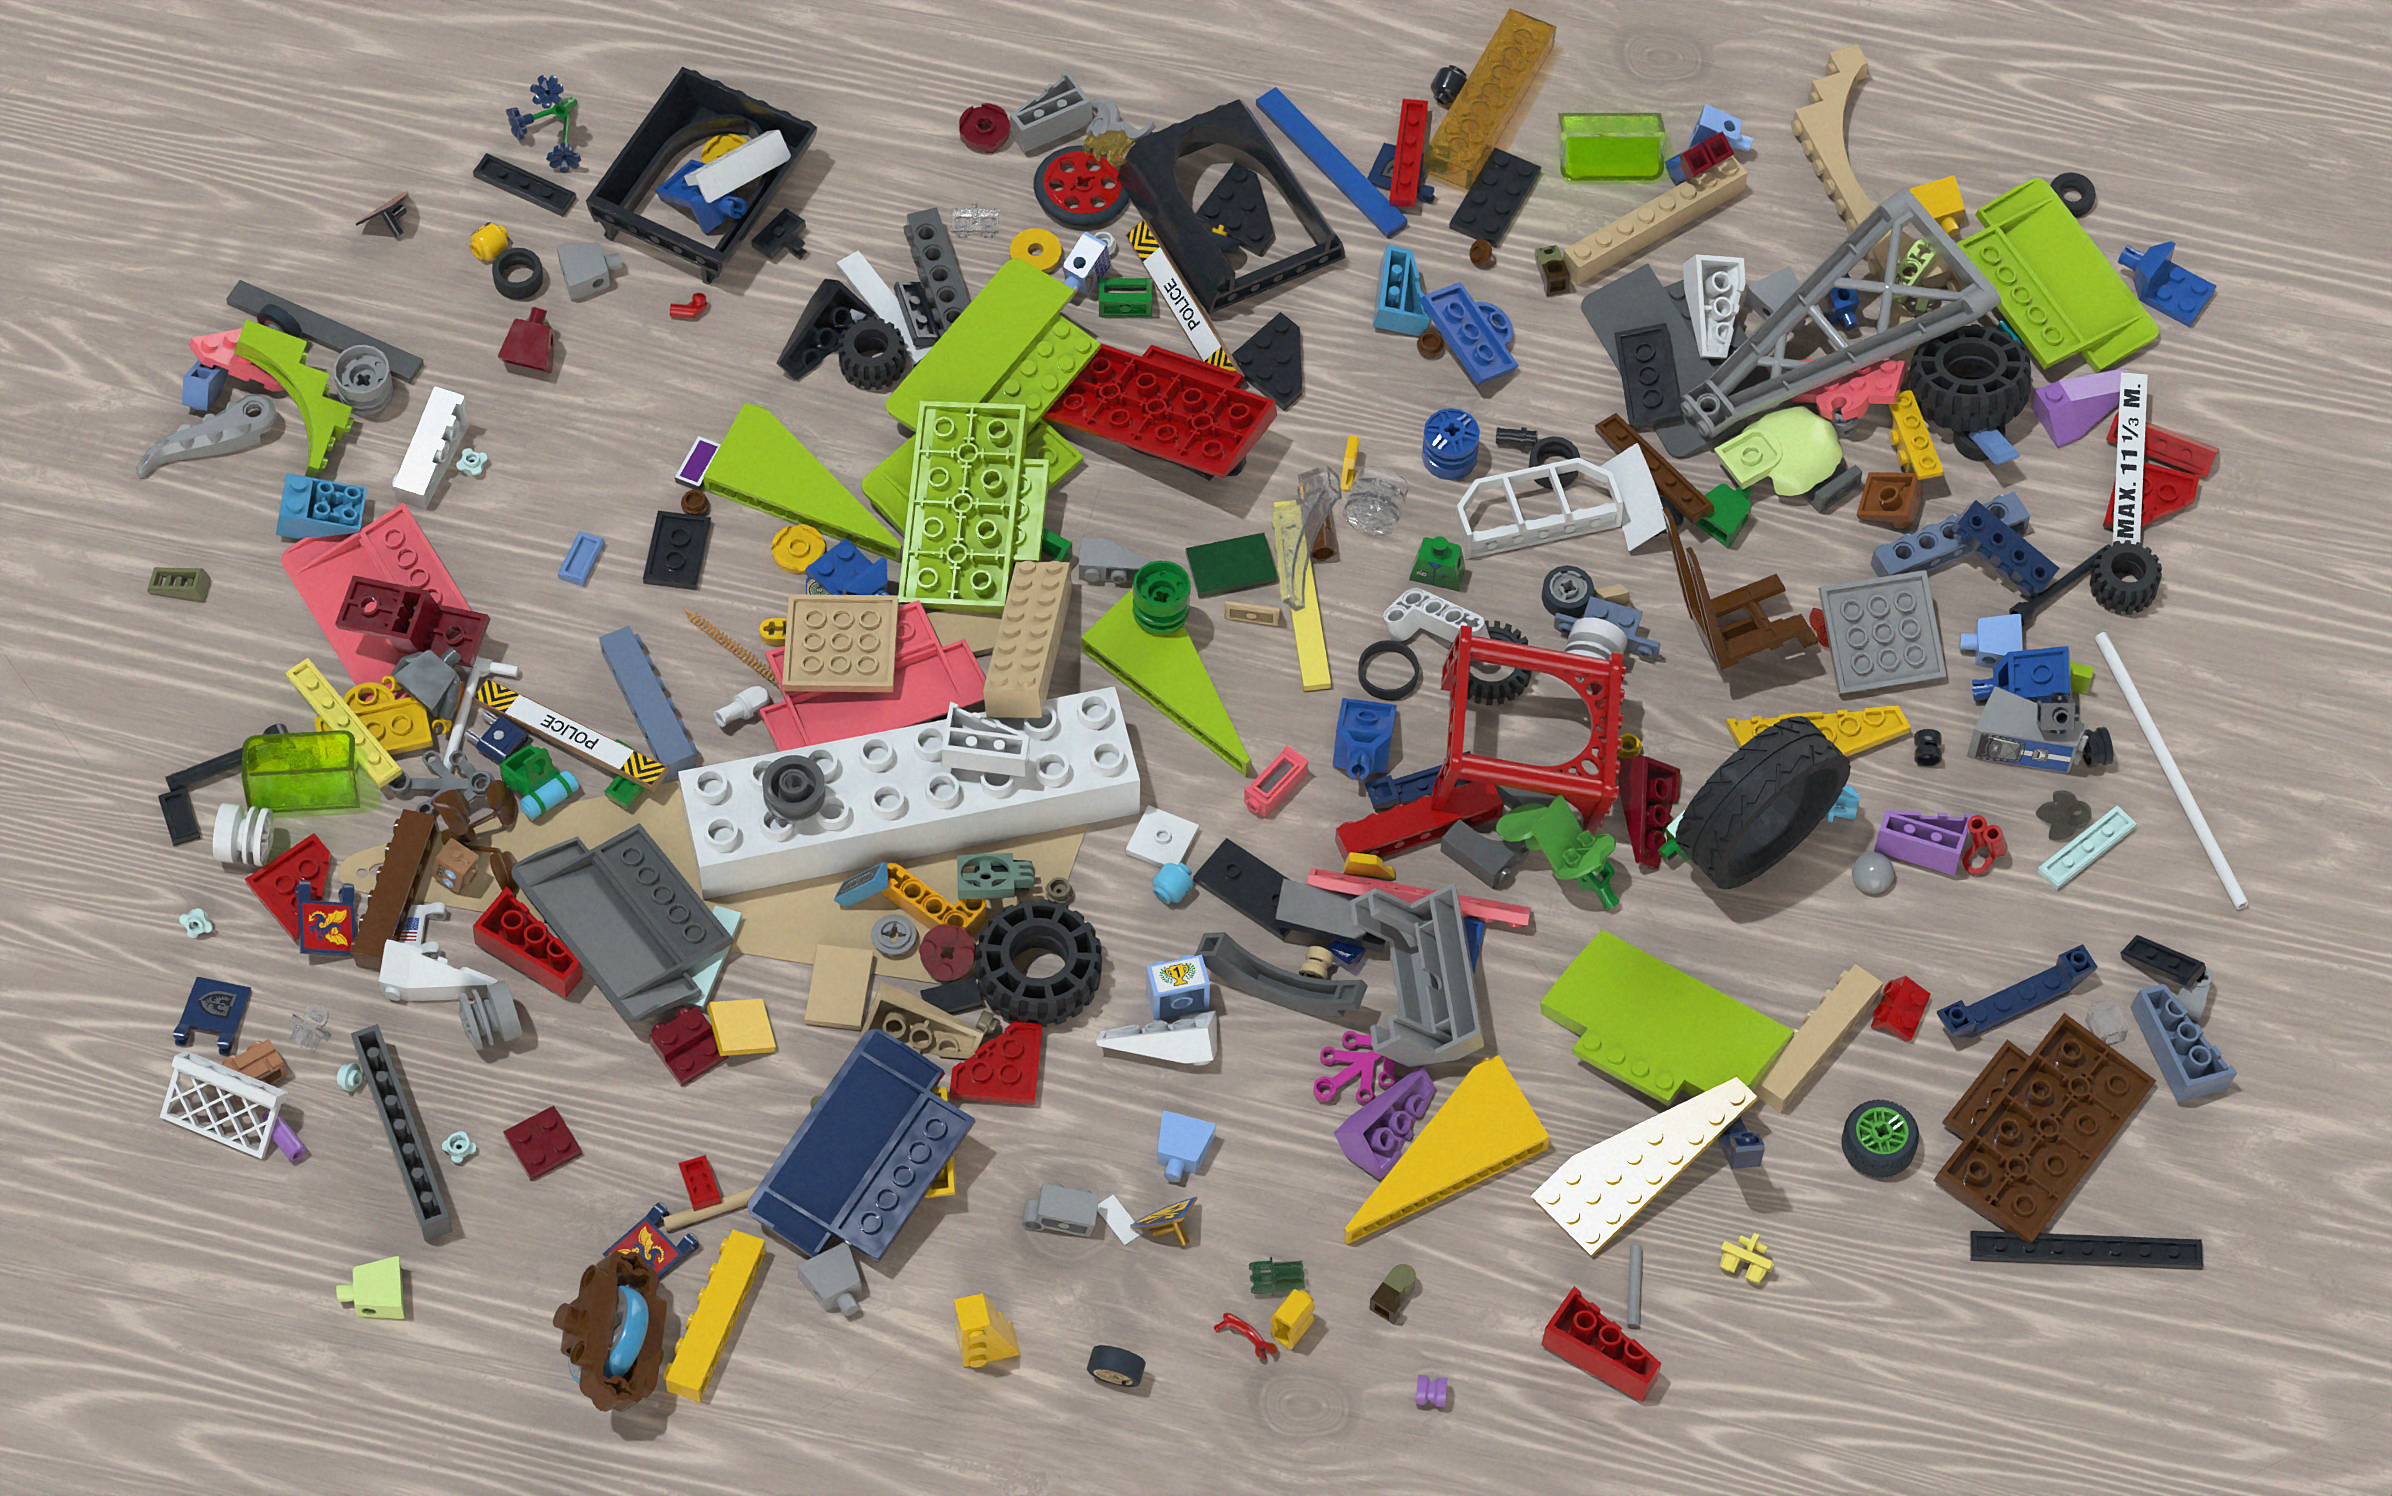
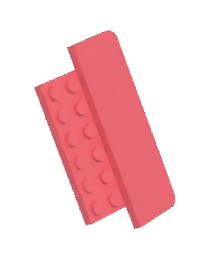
[281,502,472,702]
[759,600,986,752]

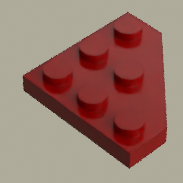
[2103,462,2200,529]
[245,833,331,942]
[949,1022,1043,1105]

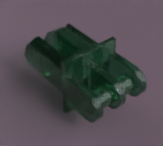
[1249,1257,1305,1296]

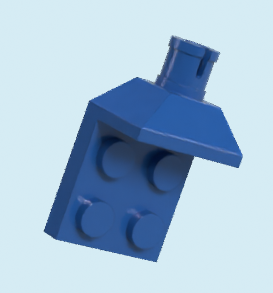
[655,159,747,234]
[2118,241,2217,328]
[805,538,900,607]
[1972,646,2071,702]
[1333,698,1397,780]

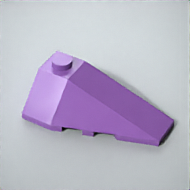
[2031,368,2127,448]

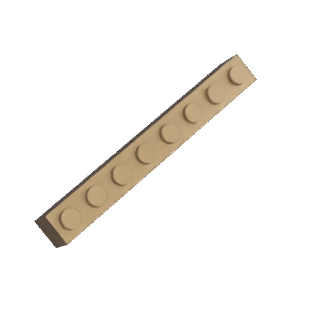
[1563,155,1748,285]

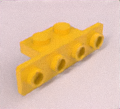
[1888,390,1944,480]

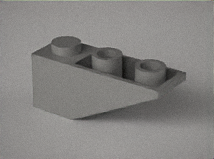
[1079,537,1151,583]

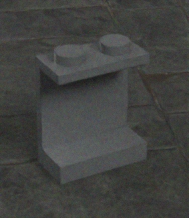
[1800,463,1863,514]

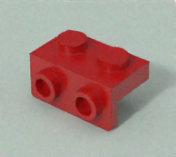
[1871,976,1931,1042]

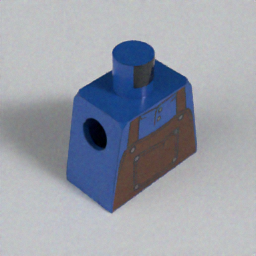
[1818,273,1859,331]

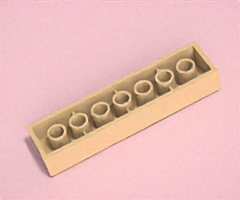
[983,561,1073,718]

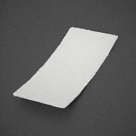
[1600,443,1666,551]

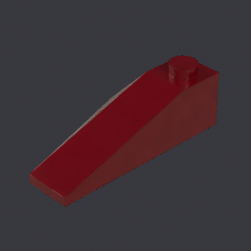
[1618,755,1680,869]

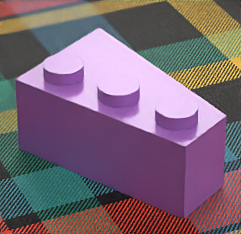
[1874,810,1973,875]

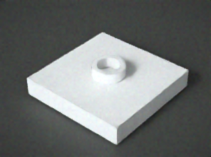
[1125,805,1199,868]

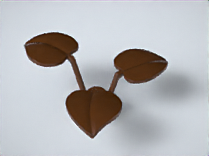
[430,780,519,896]

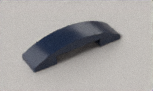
[1365,751,1471,809]

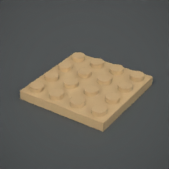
[782,594,899,693]

